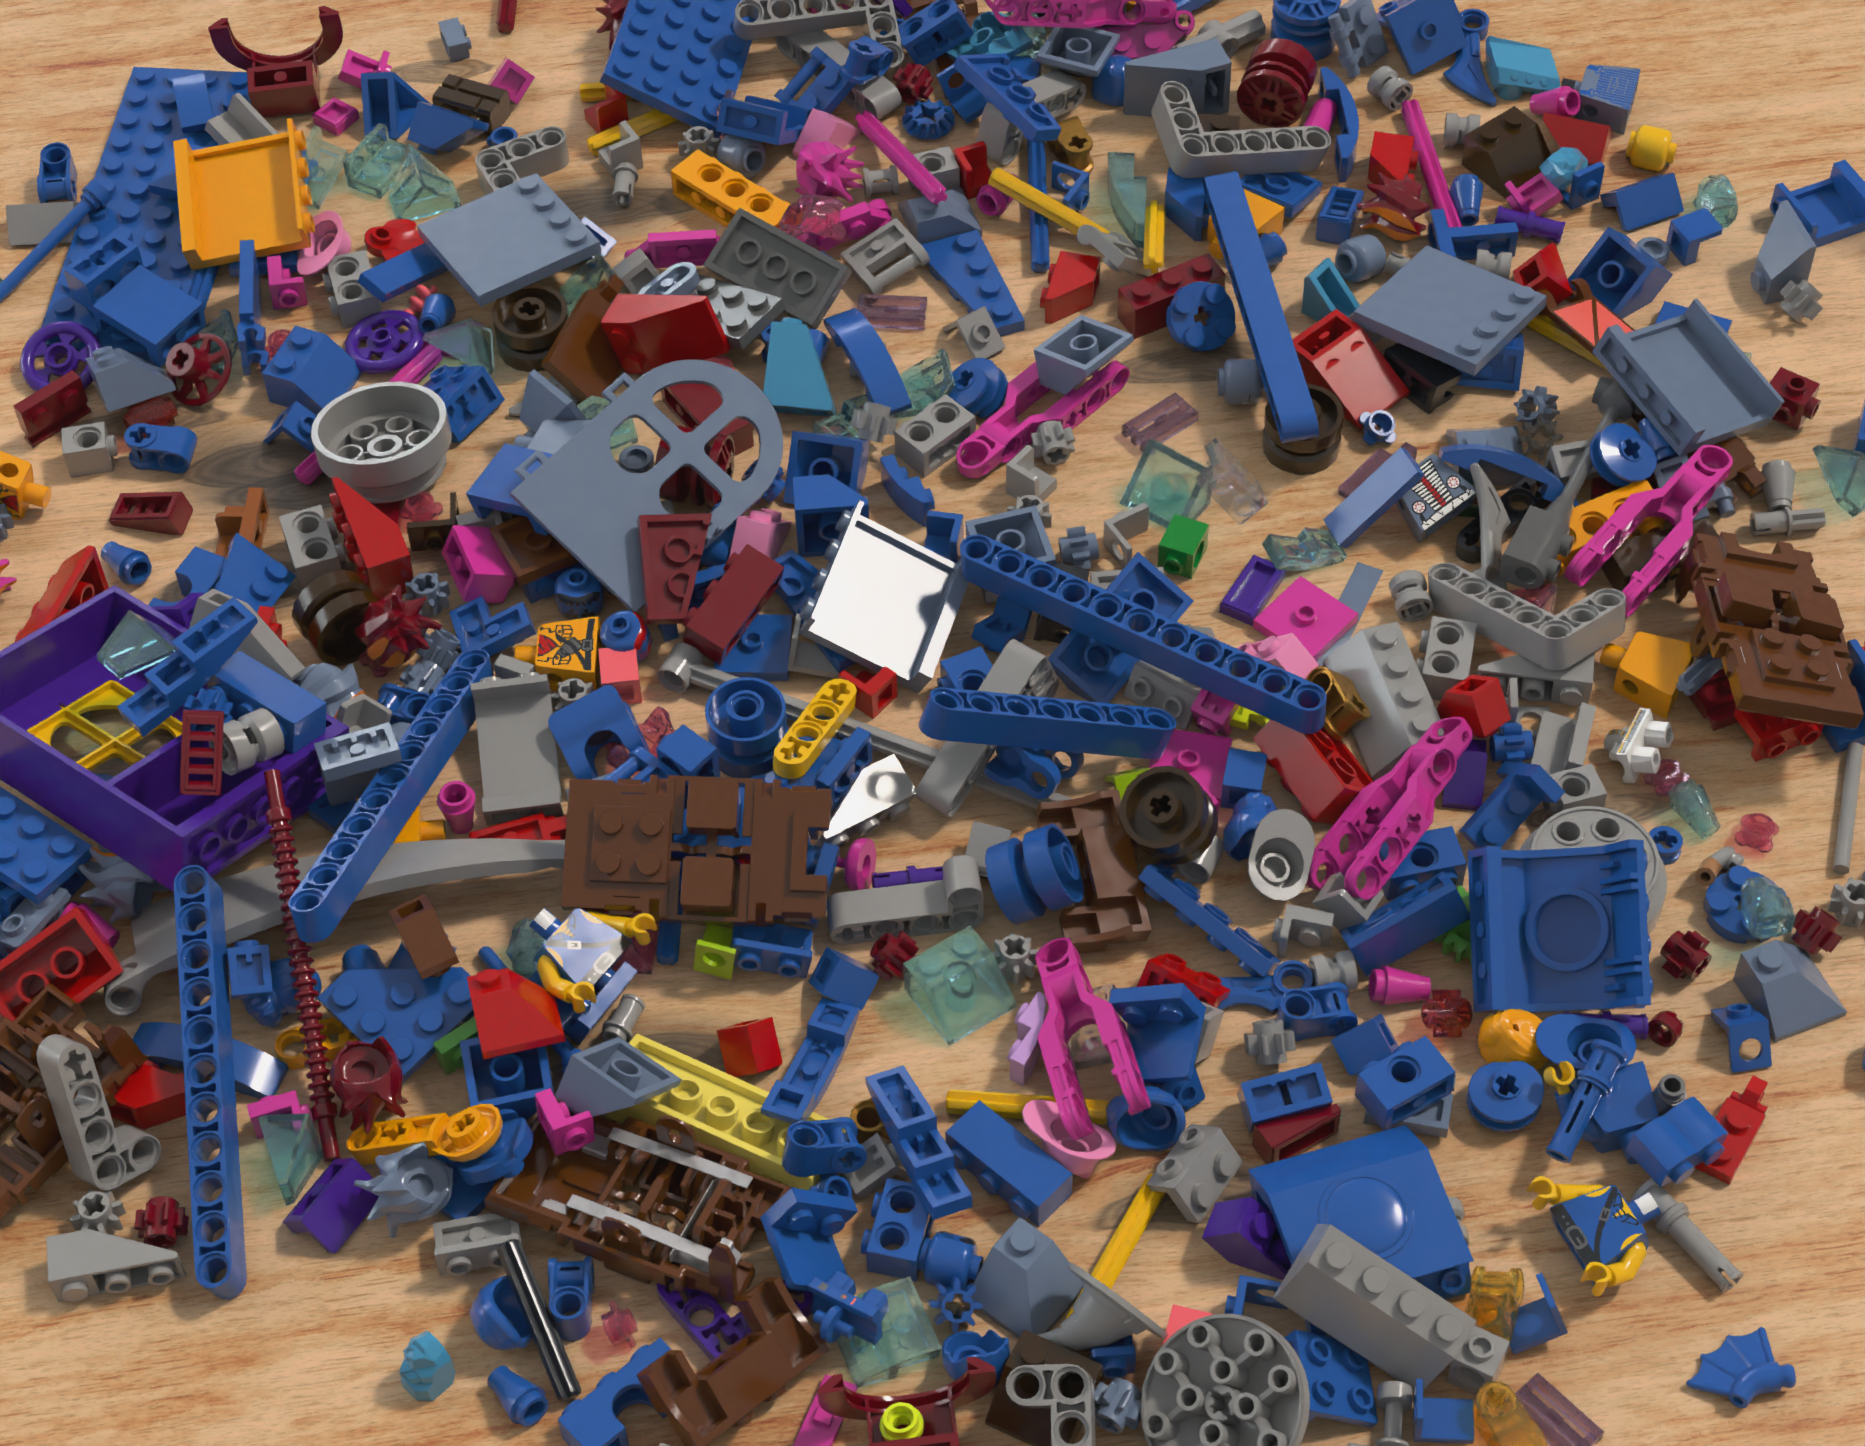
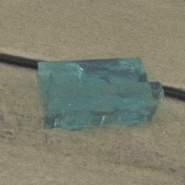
[343,123,418,199]

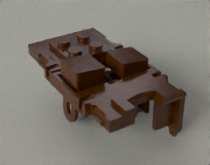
[561,775,833,927]
[0,983,148,1220]

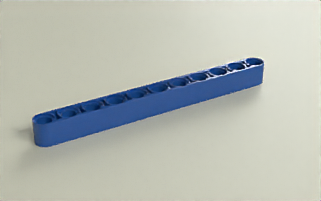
[1203,171,1319,444]
[960,534,1327,734]
[288,649,494,943]
[174,865,247,1299]

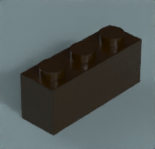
[1601,518,1719,592]

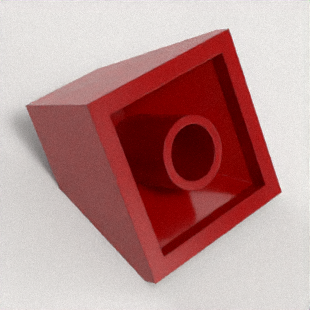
[1542,112,1613,166]
[467,968,565,1059]

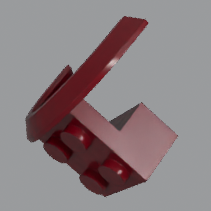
[208,6,343,118]
[817,1357,996,1446]

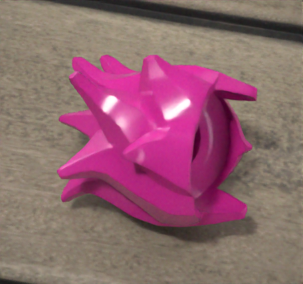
[795,141,864,203]

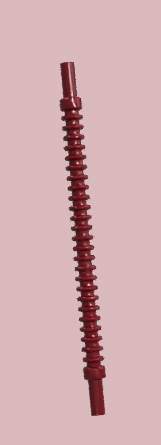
[264,769,340,1162]

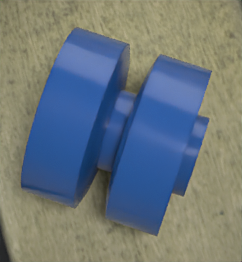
[705,677,788,778]
[985,824,1084,925]

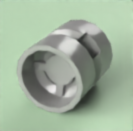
[208,708,284,776]

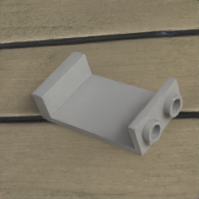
[470,672,564,825]

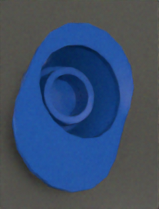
[1535,1014,1637,1075]

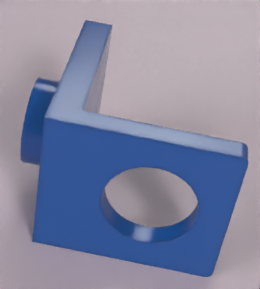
[936,63,987,124]
[1051,161,1090,212]
[1558,161,1605,210]
[263,401,316,453]
[1711,1003,1772,1073]
[1498,1273,1568,1354]
[1225,1275,1288,1315]
[1413,1379,1474,1444]

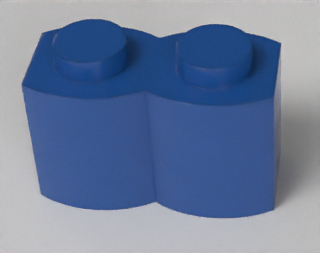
[1626,1096,1729,1187]

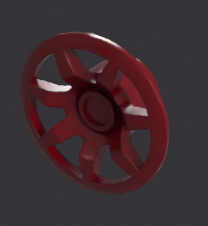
[166,333,232,406]

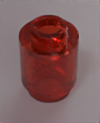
[122,395,178,438]

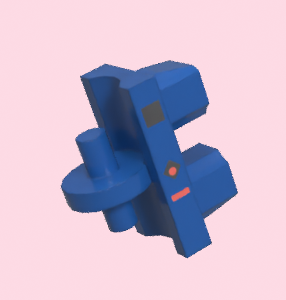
[808,1271,889,1345]

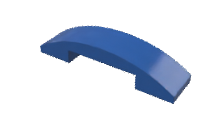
[1318,67,1359,182]
[823,308,912,416]
[1438,444,1580,507]
[761,997,860,1124]
[132,1022,289,1099]

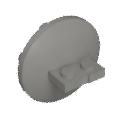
[1141,1314,1310,1446]

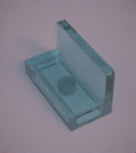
[302,125,348,209]

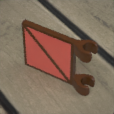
[1537,278,1635,356]

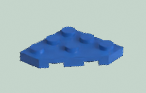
[317,967,474,1083]

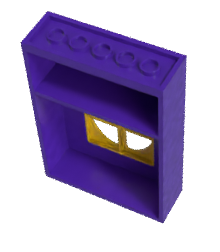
[0,585,349,892]

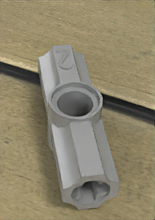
[1171,9,1266,59]

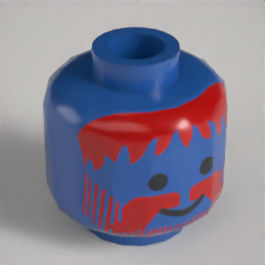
[600,610,653,663]

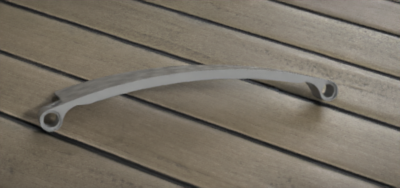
[103,838,565,1016]

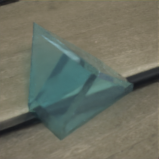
[389,143,461,220]
[422,318,494,376]
[1813,445,1865,517]
[97,610,175,680]
[258,1113,323,1206]

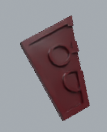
[637,513,712,625]

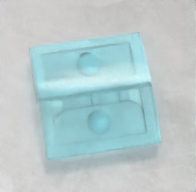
[837,1276,942,1388]

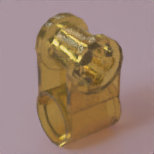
[1465,1266,1524,1342]
[1473,1381,1548,1446]

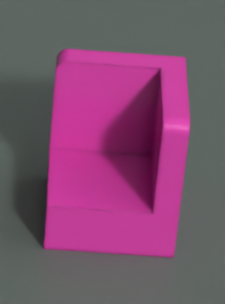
[488,56,535,104]

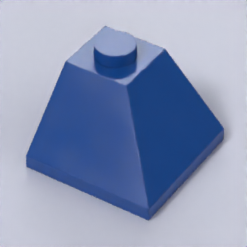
[783,431,870,504]

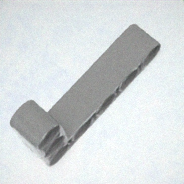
[733,0,904,81]
[1151,81,1331,178]
[475,126,569,195]
[1428,563,1626,670]
[916,639,1059,817]

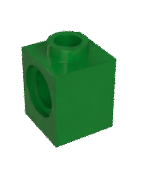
[1158,514,1209,579]

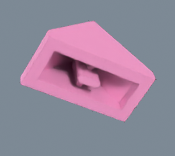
[792,108,861,158]

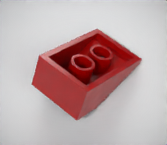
[600,294,731,374]

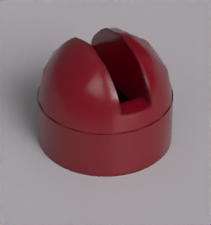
[1648,1011,1683,1047]

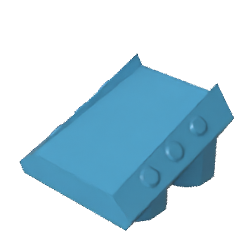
[945,11,1034,62]
[1486,36,1560,100]

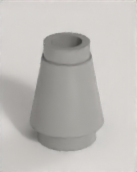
[1761,460,1796,512]

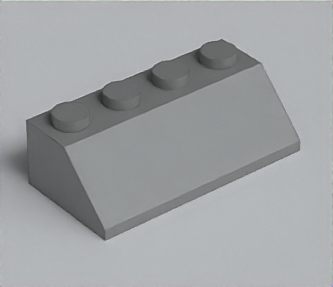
[1323,621,1444,781]
[1273,1224,1477,1391]

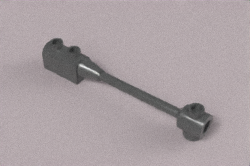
[1499,376,1643,589]

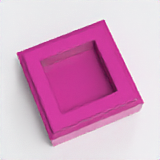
[312,97,360,136]

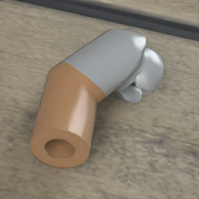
[1695,847,1744,886]

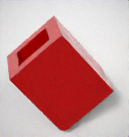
[584,84,629,133]
[954,141,992,200]
[838,666,898,719]
[716,1017,782,1077]

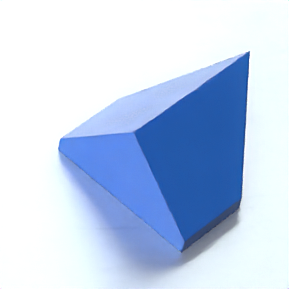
[361,72,431,140]

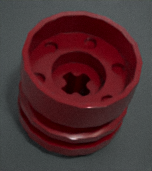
[1237,38,1317,128]
[655,425,735,508]

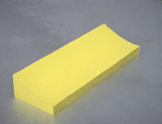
[602,1034,846,1190]

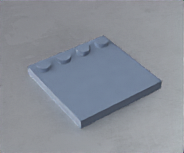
[417,173,602,307]
[1353,245,1547,376]

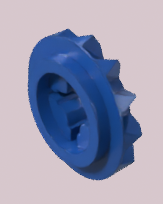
[902,98,955,140]

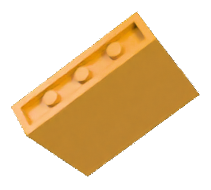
[173,118,315,270]

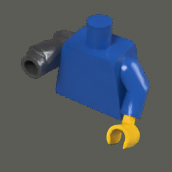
[1543,1061,1687,1165]

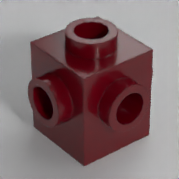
[1770,367,1821,430]

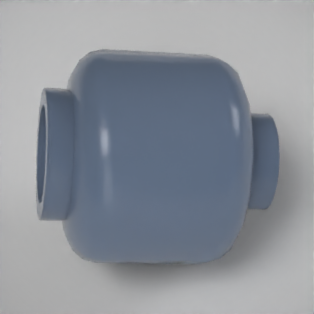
[717,134,766,179]
[1335,234,1386,282]
[1217,359,1265,405]

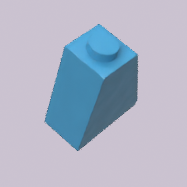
[763,318,837,418]

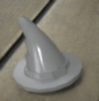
[1037,1263,1168,1351]

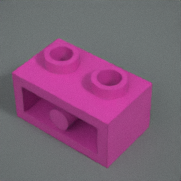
[441,525,515,603]

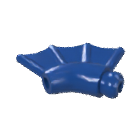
[1686,1327,1796,1408]

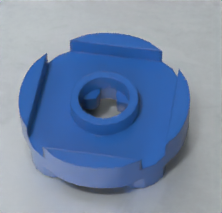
[1166,281,1236,352]
[1703,866,1787,944]
[452,1109,534,1185]

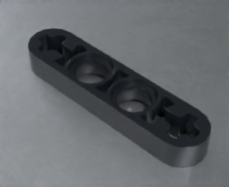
[1455,468,1555,564]

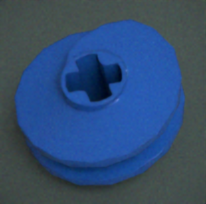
[942,358,1008,418]
[1590,423,1657,487]
[1466,1061,1544,1132]

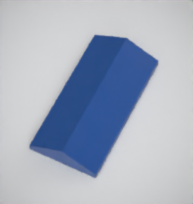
[1048,552,1194,703]

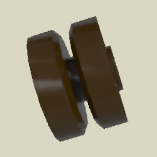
[492,284,569,372]
[1262,383,1344,475]
[291,570,379,666]
[1120,766,1218,865]

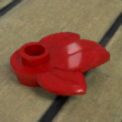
[364,219,425,261]

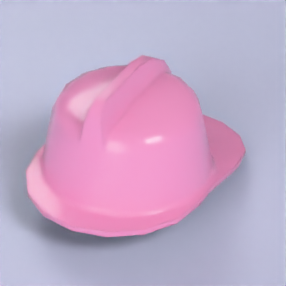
[297,211,352,276]
[1022,1099,1116,1178]

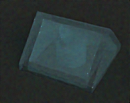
[1120,438,1213,528]

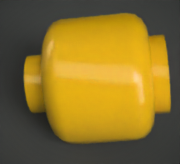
[1626,125,1678,172]

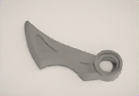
[1470,462,1511,591]

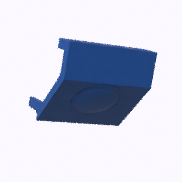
[1468,839,1653,1013]
[1248,1125,1474,1336]

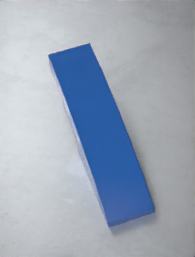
[117,597,258,737]
[865,1065,972,1220]

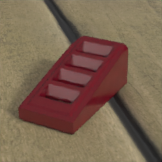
[108,492,193,535]
[180,709,224,795]
[1252,1104,1341,1164]

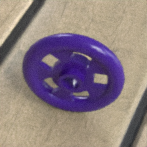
[344,310,425,374]
[20,321,101,392]

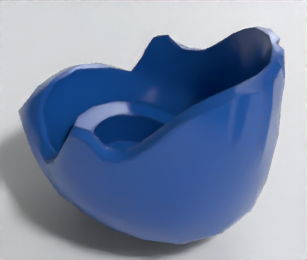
[1091,55,1132,106]
[942,1329,1010,1387]

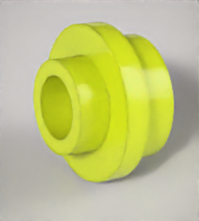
[879,1402,924,1441]

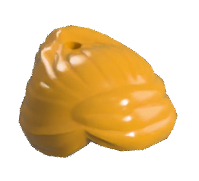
[1477,1009,1549,1071]

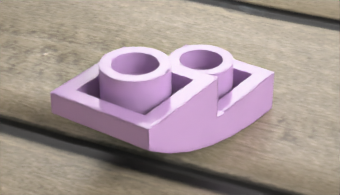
[1007,991,1046,1086]

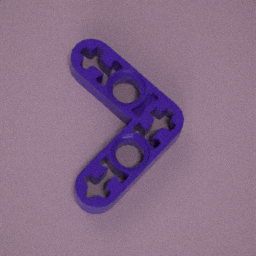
[657,1278,813,1361]

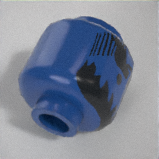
[554,567,605,620]
[918,1231,984,1290]

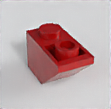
[1367,131,1419,185]
[1512,242,1573,305]
[1040,251,1101,324]
[1436,674,1511,738]
[107,1060,186,1130]

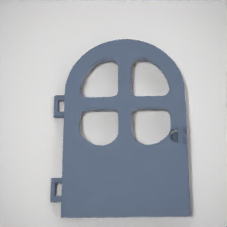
[510,360,783,613]

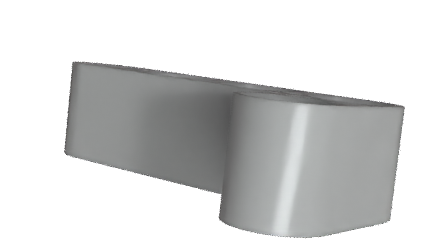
[976,69,1086,166]
[826,855,984,945]
[36,1034,162,1191]
[1006,1364,1096,1446]

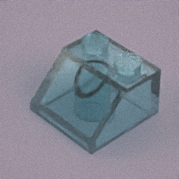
[903,925,1016,1046]

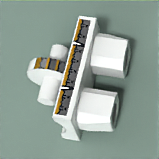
[1604,708,1674,784]

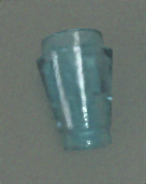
[1668,779,1721,839]

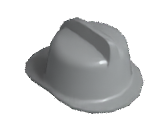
[1247,809,1315,901]

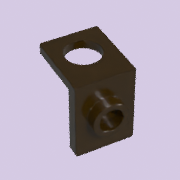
[407,492,460,551]

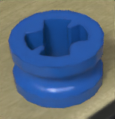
[1649,826,1683,865]

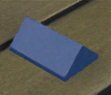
[1339,871,1470,978]

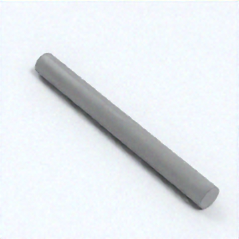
[1833,742,1863,874]

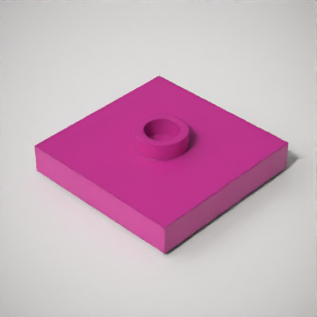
[1253,576,1358,661]
[1149,729,1233,806]

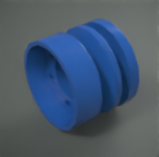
[1270,0,1341,61]

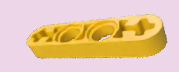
[772,679,857,779]

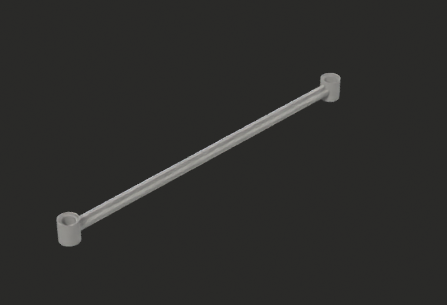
[657,643,1224,884]

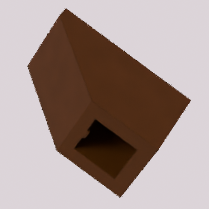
[388,893,459,980]

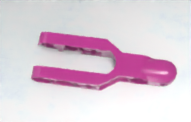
[985,0,1177,28]
[956,360,1130,479]
[1564,445,1733,618]
[1305,717,1473,900]
[1035,937,1151,1141]

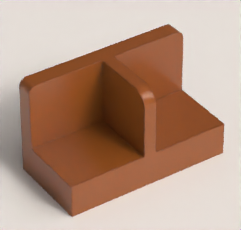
[215,487,269,558]

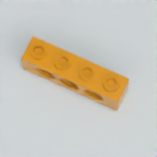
[670,149,798,235]
[1556,479,1665,578]

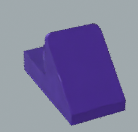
[1442,739,1487,811]

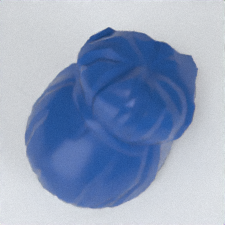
[1222,792,1278,861]
[240,957,322,1028]

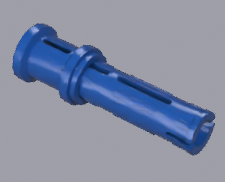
[1546,1039,1628,1163]

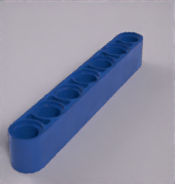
[918,687,1176,759]

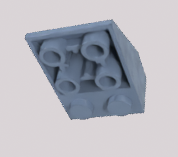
[1123,38,1232,117]

